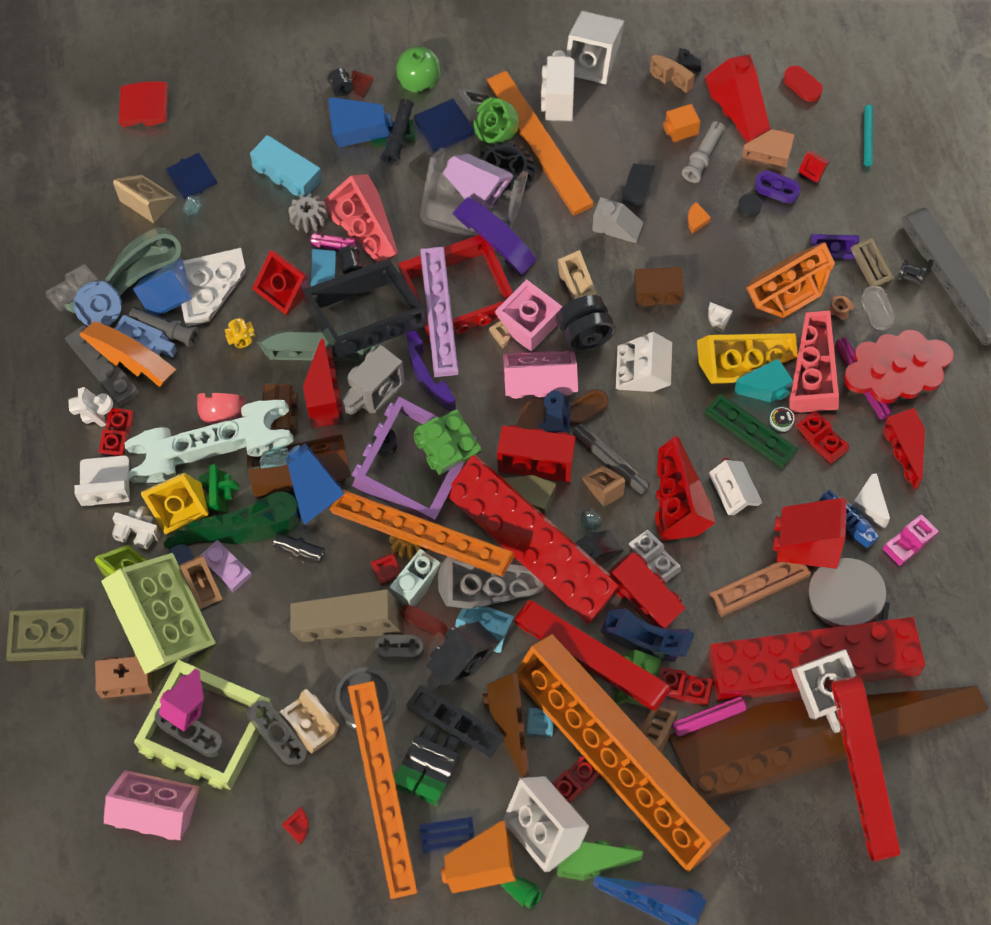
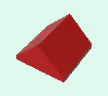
[252,249,310,315]

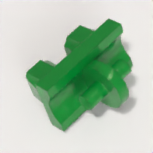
[199,464,239,514]

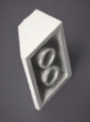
[503,776,589,872]

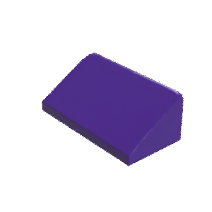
[810,234,859,259]

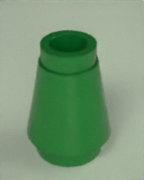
[501,875,543,909]

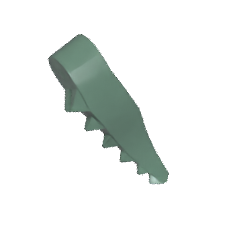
[64,227,181,313]

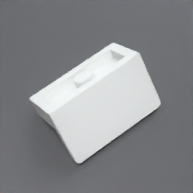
[708,460,762,515]

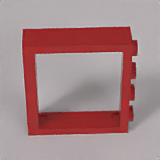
[398,235,513,343]

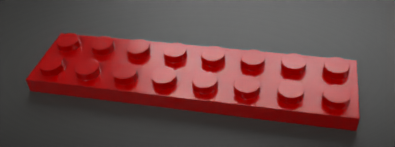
[448,455,622,624]

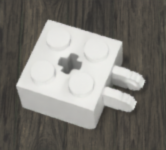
[541,50,574,121]
[791,650,856,733]

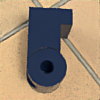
[539,390,571,433]

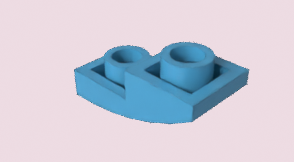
[310,249,336,295]

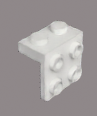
[75,456,130,506]

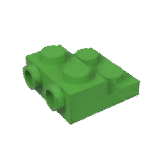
[414,409,482,475]

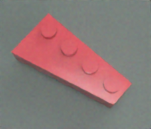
[789,311,839,413]

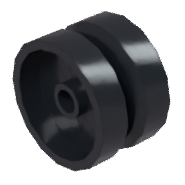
[555,295,616,352]

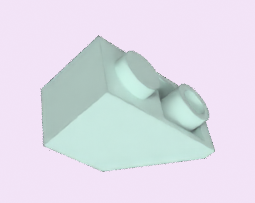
[390,549,440,612]

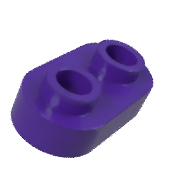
[755,171,800,203]

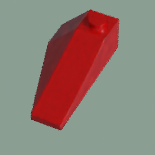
[705,54,771,143]
[655,436,716,541]

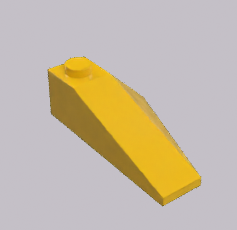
[697,333,798,384]

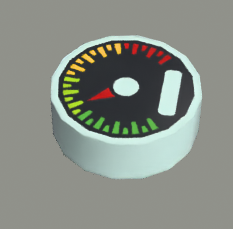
[769,407,794,432]

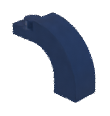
[600,609,695,662]

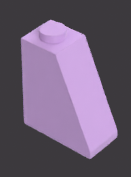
[443,154,513,209]

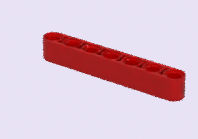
[513,600,671,711]
[832,675,900,862]

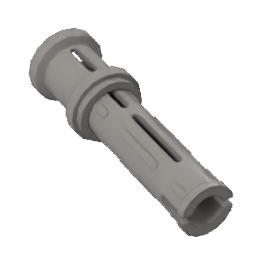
[682,121,725,183]

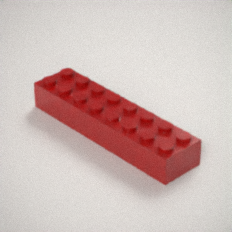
[708,617,926,703]

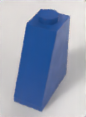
[328,97,393,148]
[286,443,344,524]

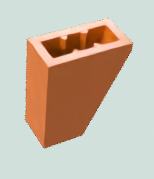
[441,821,515,894]

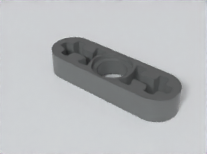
[247,700,306,765]
[155,707,224,757]

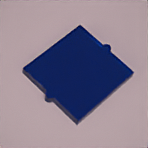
[166,153,217,200]

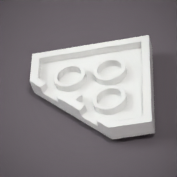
[181,248,246,327]

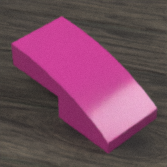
[882,514,939,566]

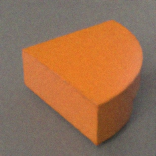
[688,202,711,234]

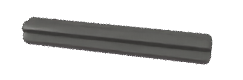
[573,424,650,494]

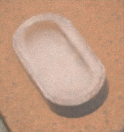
[861,286,895,330]

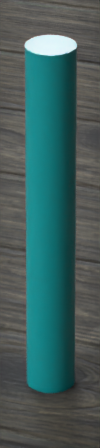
[864,105,874,166]

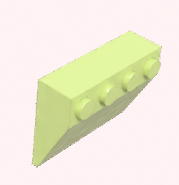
[101,553,216,674]

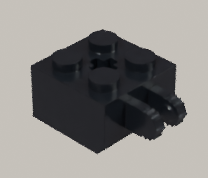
[426,621,499,689]

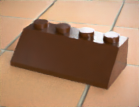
[247,434,351,498]

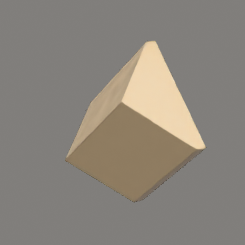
[113,175,176,223]

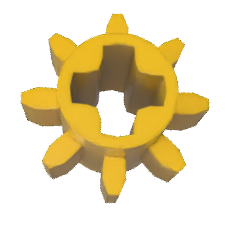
[225,318,255,348]

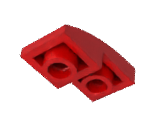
[98,408,135,456]
[797,411,849,464]
[659,667,713,706]
[551,755,601,804]

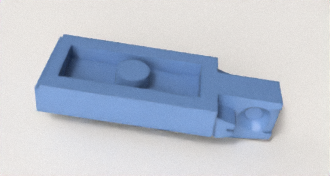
[114,315,177,358]

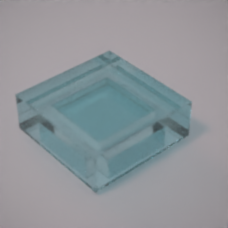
[260,448,288,469]

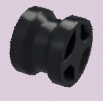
[327,68,354,97]
[372,429,398,457]

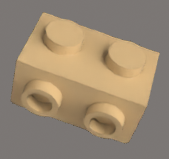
[279,689,339,754]

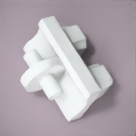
[69,387,113,427]
[112,506,161,550]

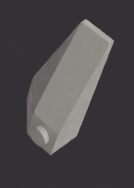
[438,557,543,609]

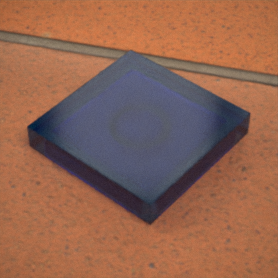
[414,98,474,153]

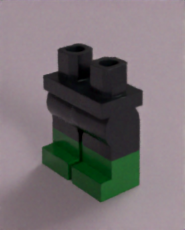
[394,725,461,807]

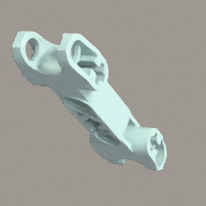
[125,400,294,483]

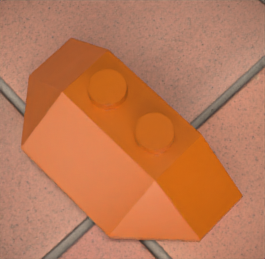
[746,242,835,318]

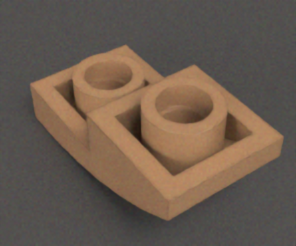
[650,55,695,93]

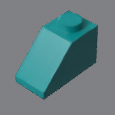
[735,359,793,402]

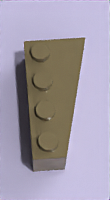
[290,590,404,642]

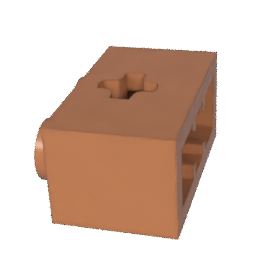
[95,654,152,698]

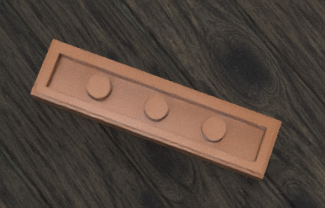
[709,562,811,617]

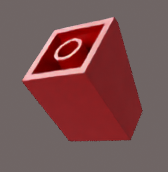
[773,498,847,569]

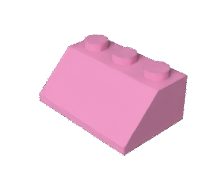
[503,350,578,398]
[104,770,200,840]

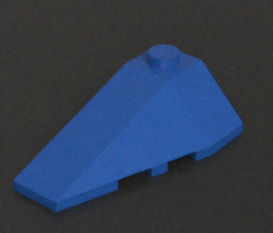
[593,876,707,925]

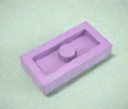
[200,540,252,593]

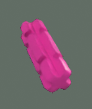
[310,233,356,251]

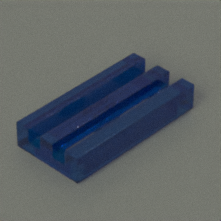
[419,817,475,853]

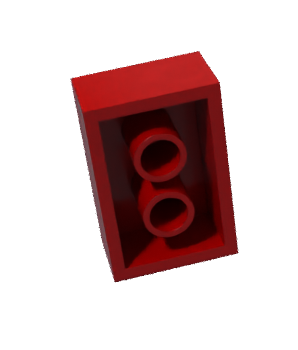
[497,425,576,483]

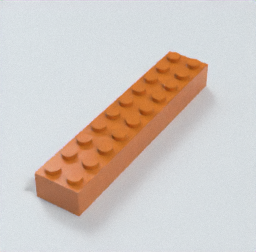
[515,634,731,872]

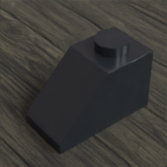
[575,530,624,565]

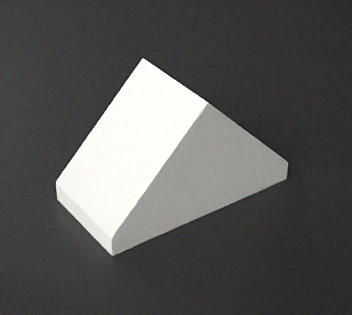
[852,473,890,529]

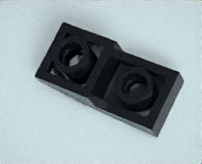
[622,163,655,206]

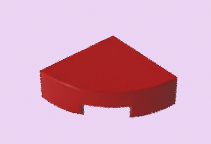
[282,807,309,845]

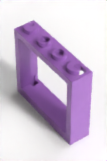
[351,397,477,522]

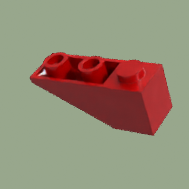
[883,408,925,490]

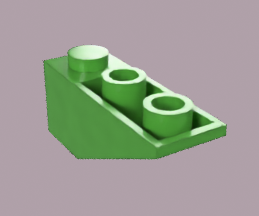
[557,839,643,881]

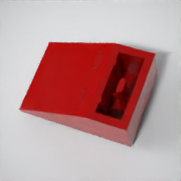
[303,339,344,429]

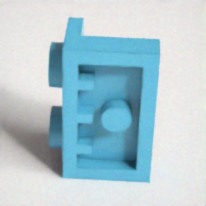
[455,606,514,653]

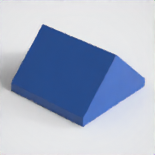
[133,258,192,316]

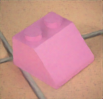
[495,280,563,352]

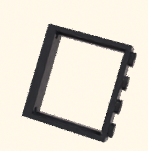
[303,259,426,358]

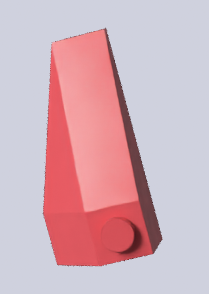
[323,174,398,263]

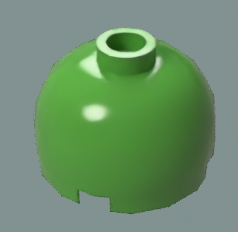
[396,46,441,92]
[474,98,519,144]

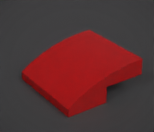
[119,82,168,128]

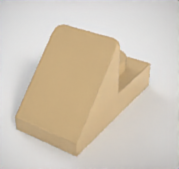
[558,250,597,300]

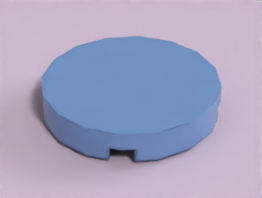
[74,281,121,326]

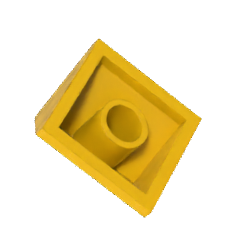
[140,472,209,534]

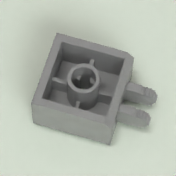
[342,345,405,415]

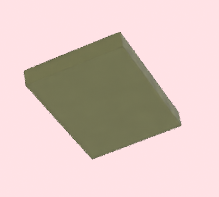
[6,607,87,661]

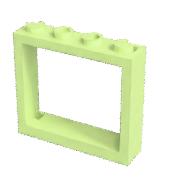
[134,660,273,790]

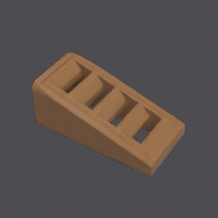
[640,706,678,754]

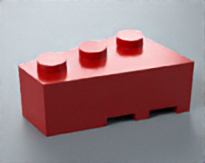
[607,552,685,629]

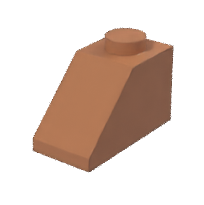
[742,129,795,168]

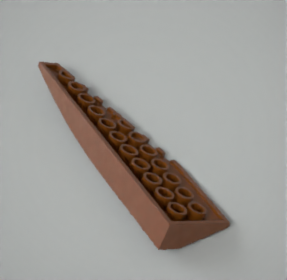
[668,686,988,805]

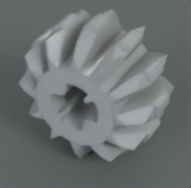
[288,193,328,233]

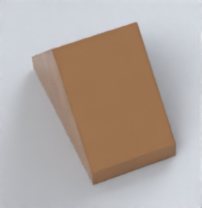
[582,465,625,508]
[180,555,222,609]

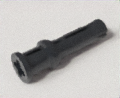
[380,99,414,165]

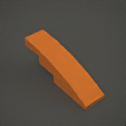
[80,321,176,387]

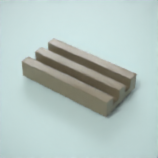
[850,237,894,289]

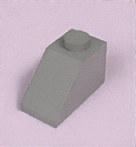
[592,197,644,243]

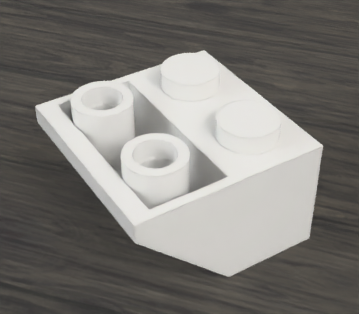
[616,332,672,392]

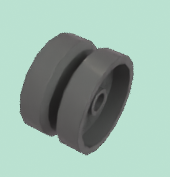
[335,667,395,731]

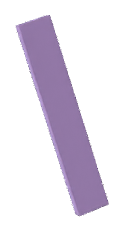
[420,247,459,377]

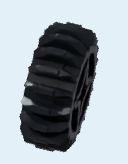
[477,140,535,200]

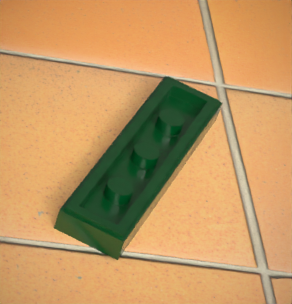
[705,393,798,469]

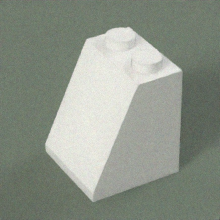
[566,11,624,84]

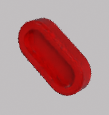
[783,65,823,102]

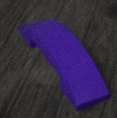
[452,197,536,276]
[407,330,456,412]

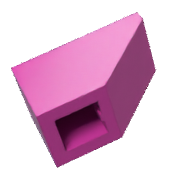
[159,668,204,731]

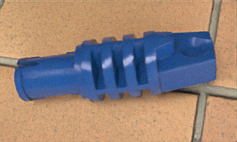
[819,489,879,548]

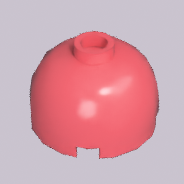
[197,393,246,425]

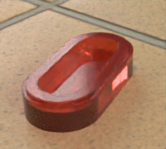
[400,605,448,638]

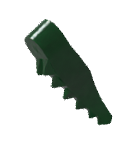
[163,491,300,549]

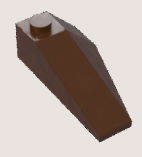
[482,673,529,778]

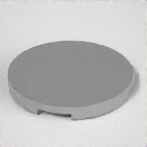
[809,558,886,627]

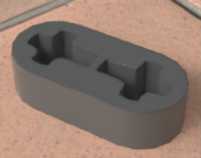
[375,634,424,661]

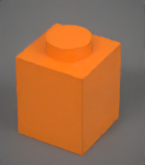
[663,104,700,142]

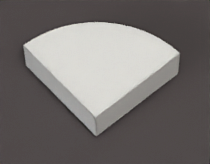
[708,302,732,334]

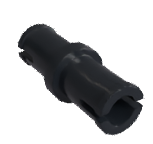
[273,532,325,563]

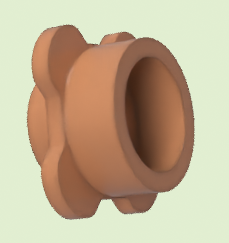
[826,295,854,321]

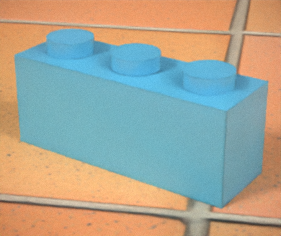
[250,135,323,197]

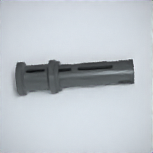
[130,307,200,348]

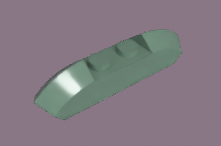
[257,329,378,362]

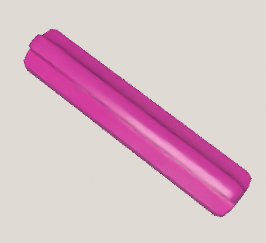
[672,697,746,737]

